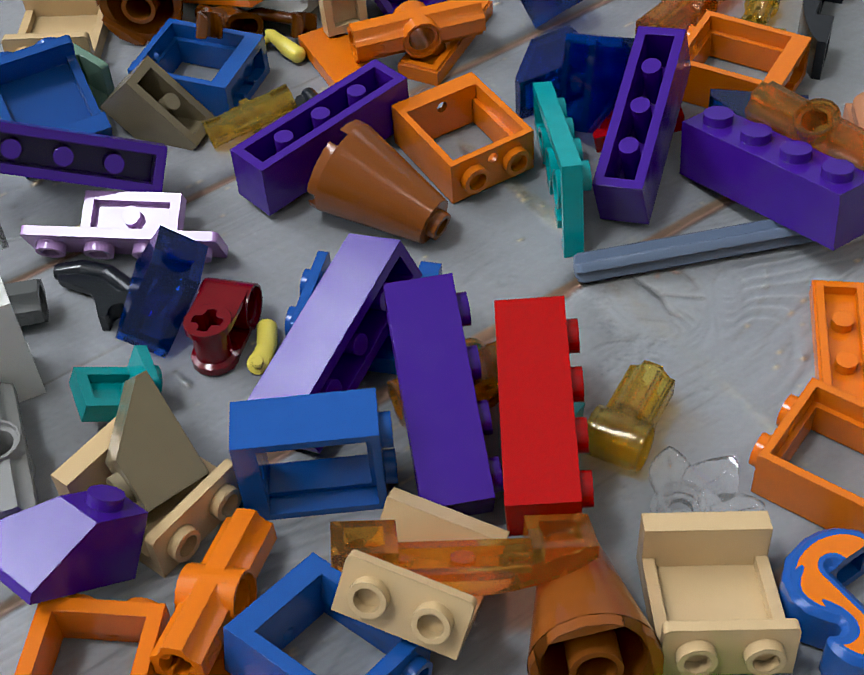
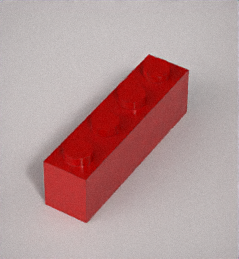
[494,296,594,536]

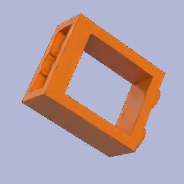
[682,10,812,127]
[391,72,534,204]
[749,377,864,533]
[14,593,171,675]

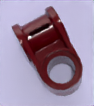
[183,277,263,376]

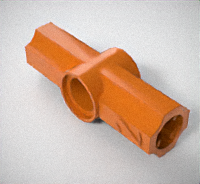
[347,0,486,64]
[149,508,277,675]

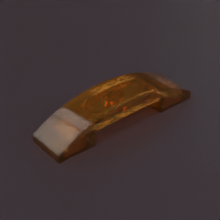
[330,513,600,596]

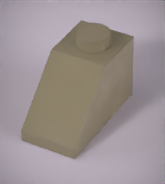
[100,56,217,150]
[105,370,209,512]

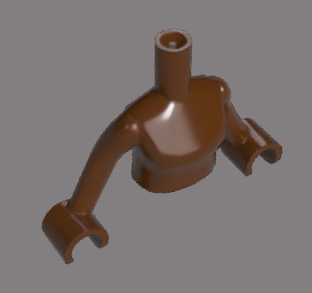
[194,4,317,39]

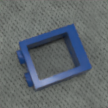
[127,18,270,125]
[229,387,398,520]
[223,552,433,675]

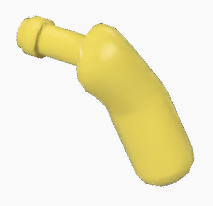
[264,29,306,63]
[246,318,278,375]

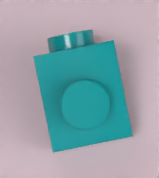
[69,345,163,422]

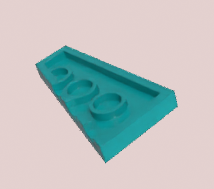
[533,81,592,258]

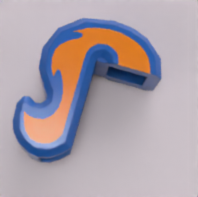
[778,528,864,675]

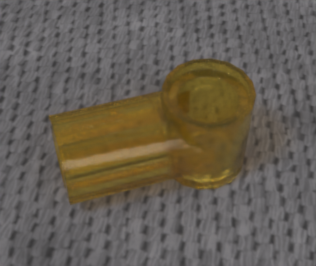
[586,360,675,474]

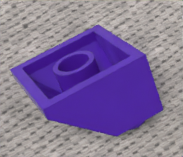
[0,484,148,605]

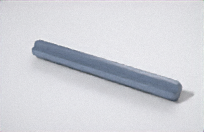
[573,219,815,284]

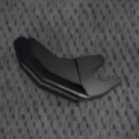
[53,259,146,334]

